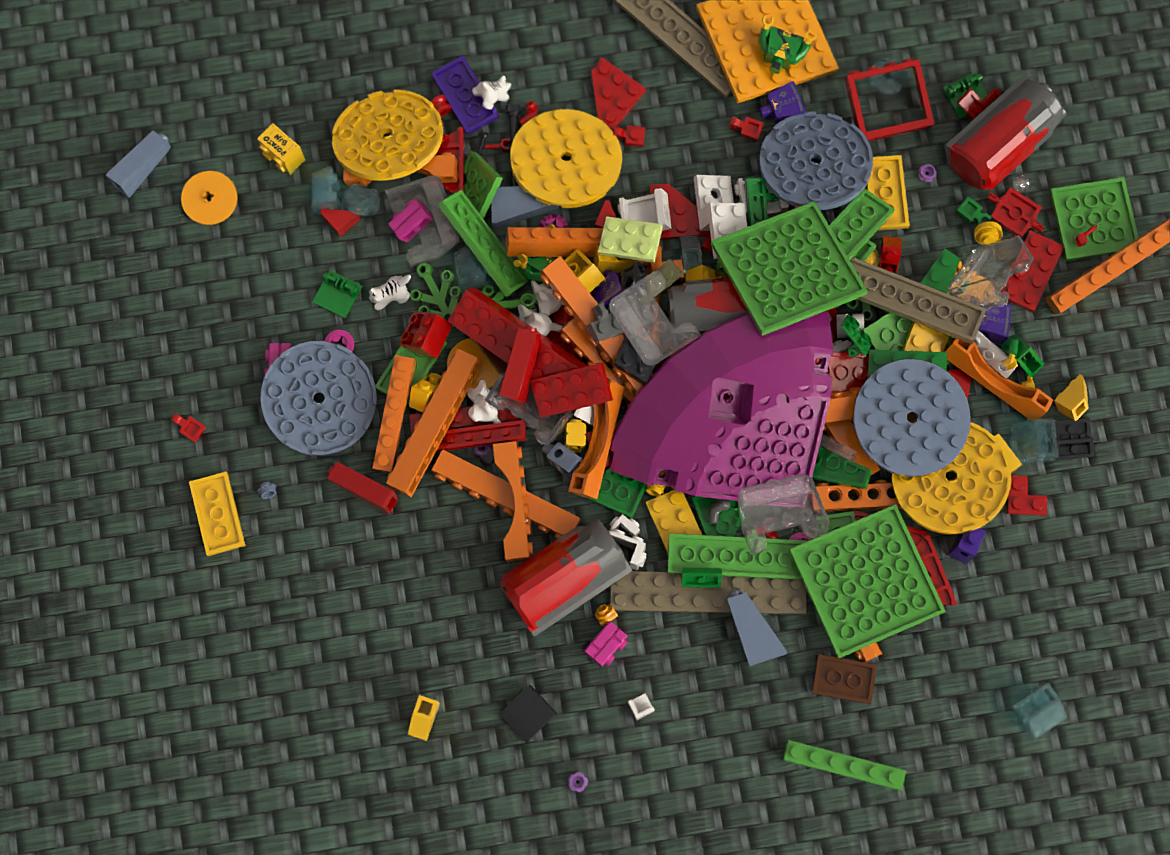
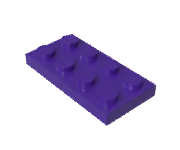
[431,56,499,135]

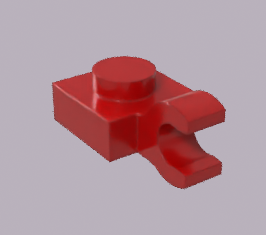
[729,117,764,141]
[613,125,645,147]
[171,413,207,443]

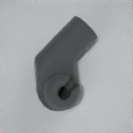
[709,499,730,524]

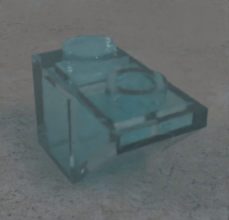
[679,235,703,274]

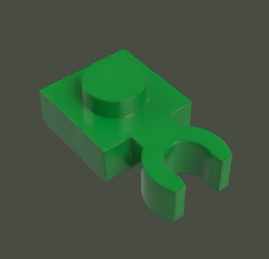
[956,196,991,225]

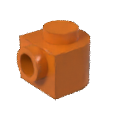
[854,642,882,663]

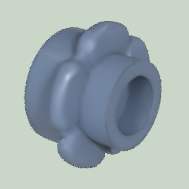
[257,482,276,499]

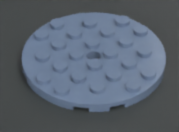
[759,112,873,210]
[260,341,377,456]
[853,359,970,477]

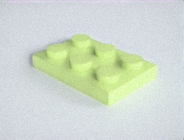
[598,217,663,263]

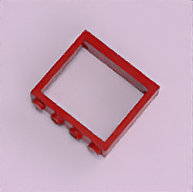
[844,58,934,142]

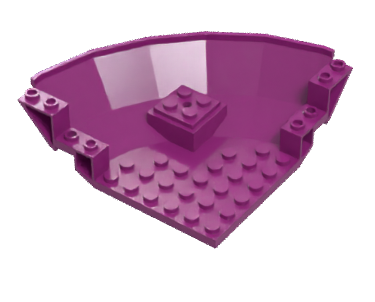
[609,312,833,509]

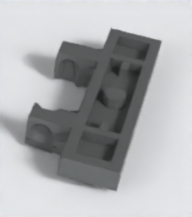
[587,294,656,343]

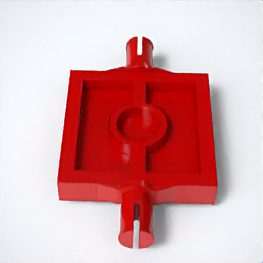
[987,187,1045,239]

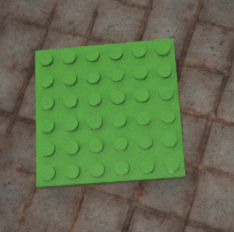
[711,201,868,336]
[789,504,946,659]

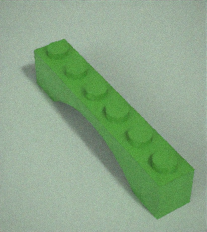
[782,740,906,791]

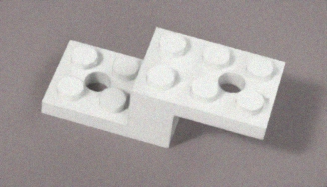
[694,175,747,259]

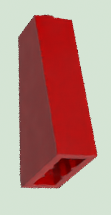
[499,326,541,403]
[327,462,398,515]

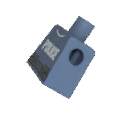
[542,442,583,481]

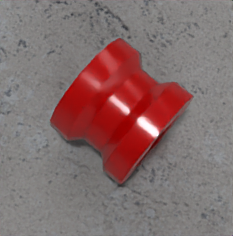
[430,95,452,117]

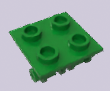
[942,72,988,119]
[312,270,363,318]
[841,314,872,357]

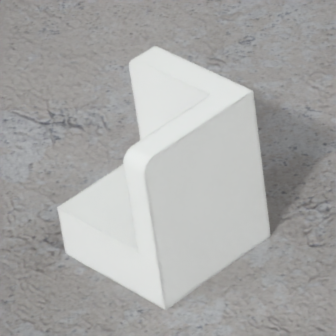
[628,693,655,720]

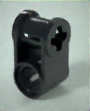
[621,261,647,299]

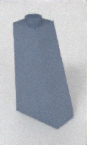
[106,131,171,198]
[491,186,559,229]
[726,589,787,666]

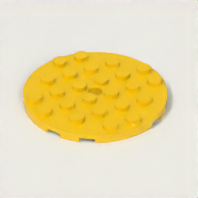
[332,90,443,181]
[510,109,622,208]
[892,422,1011,534]

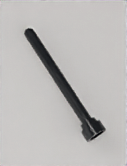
[506,104,521,186]

